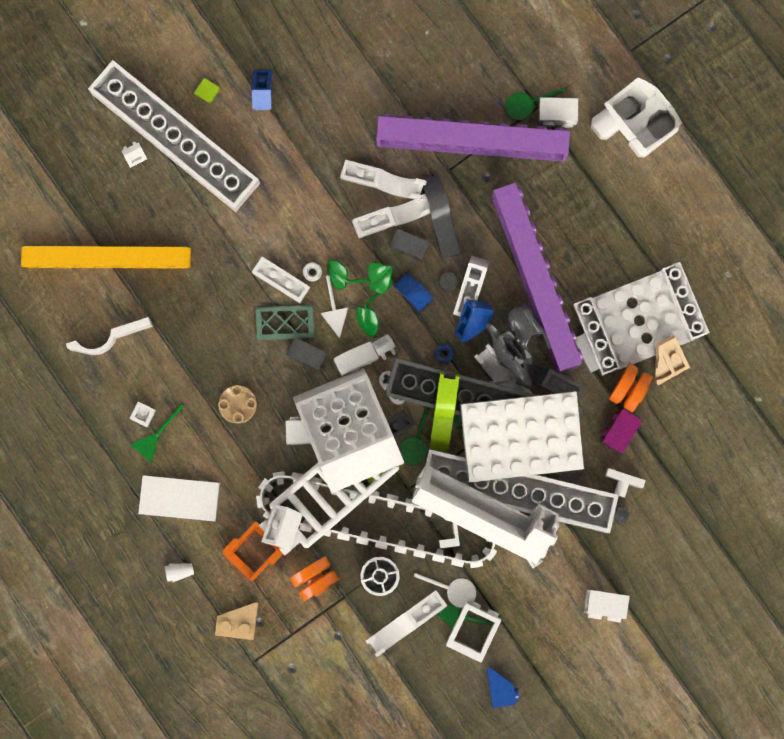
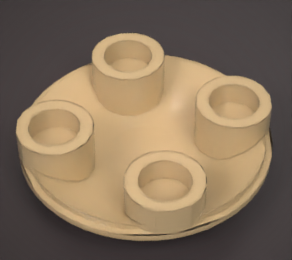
[218,385,257,424]

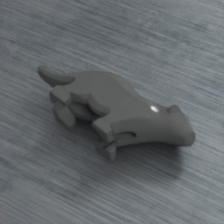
[485,322,532,389]

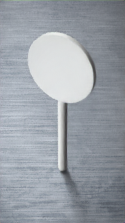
[414,573,476,608]

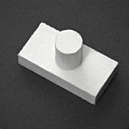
[604,468,646,498]

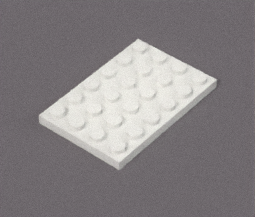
[460,391,584,482]

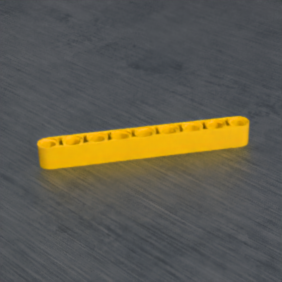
[21,246,191,268]

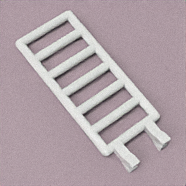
[259,462,399,555]

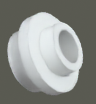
[303,262,322,282]

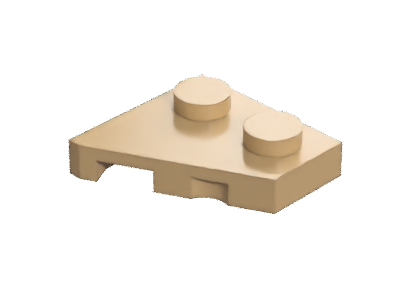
[654,335,690,385]
[215,602,258,640]

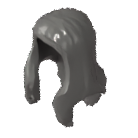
[508,304,551,365]

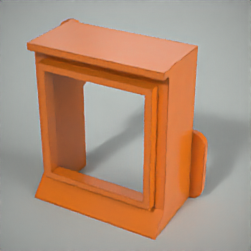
[222,521,283,583]

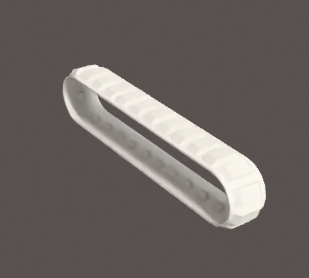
[256,471,497,568]

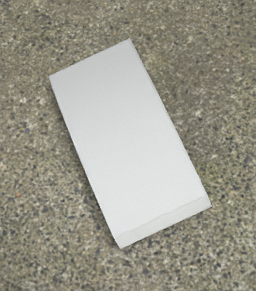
[333,342,379,376]

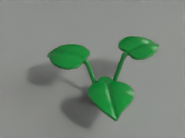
[327,259,393,338]

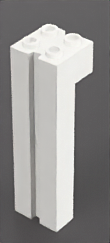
[412,465,559,564]

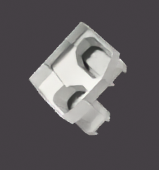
[591,78,682,158]

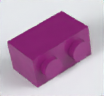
[601,409,642,455]

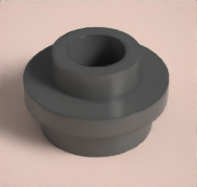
[614,506,630,525]

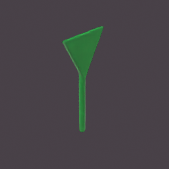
[130,404,184,463]

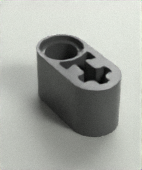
[389,229,430,261]
[286,338,327,371]

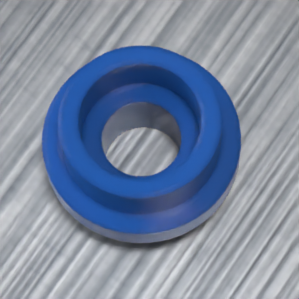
[434,344,454,364]

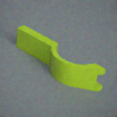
[429,372,460,453]

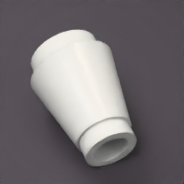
[165,563,194,583]

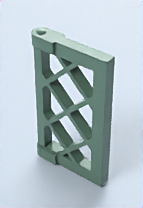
[255,305,314,341]

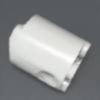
[360,557,400,596]

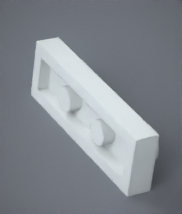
[252,257,310,303]

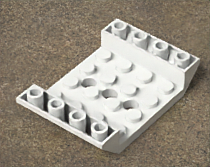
[573,262,710,375]
[293,368,404,493]

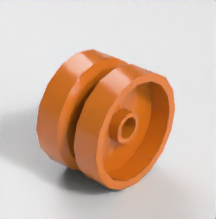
[609,363,653,413]
[289,556,340,602]

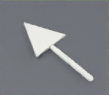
[321,275,348,338]

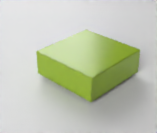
[194,78,220,104]

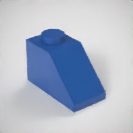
[252,70,272,111]
[393,273,433,313]
[455,299,494,342]
[486,667,519,708]

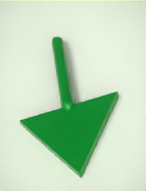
[437,604,493,628]

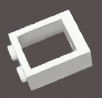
[446,601,501,662]

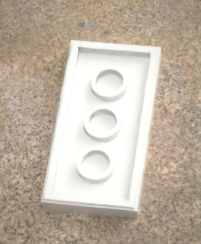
[138,476,220,522]

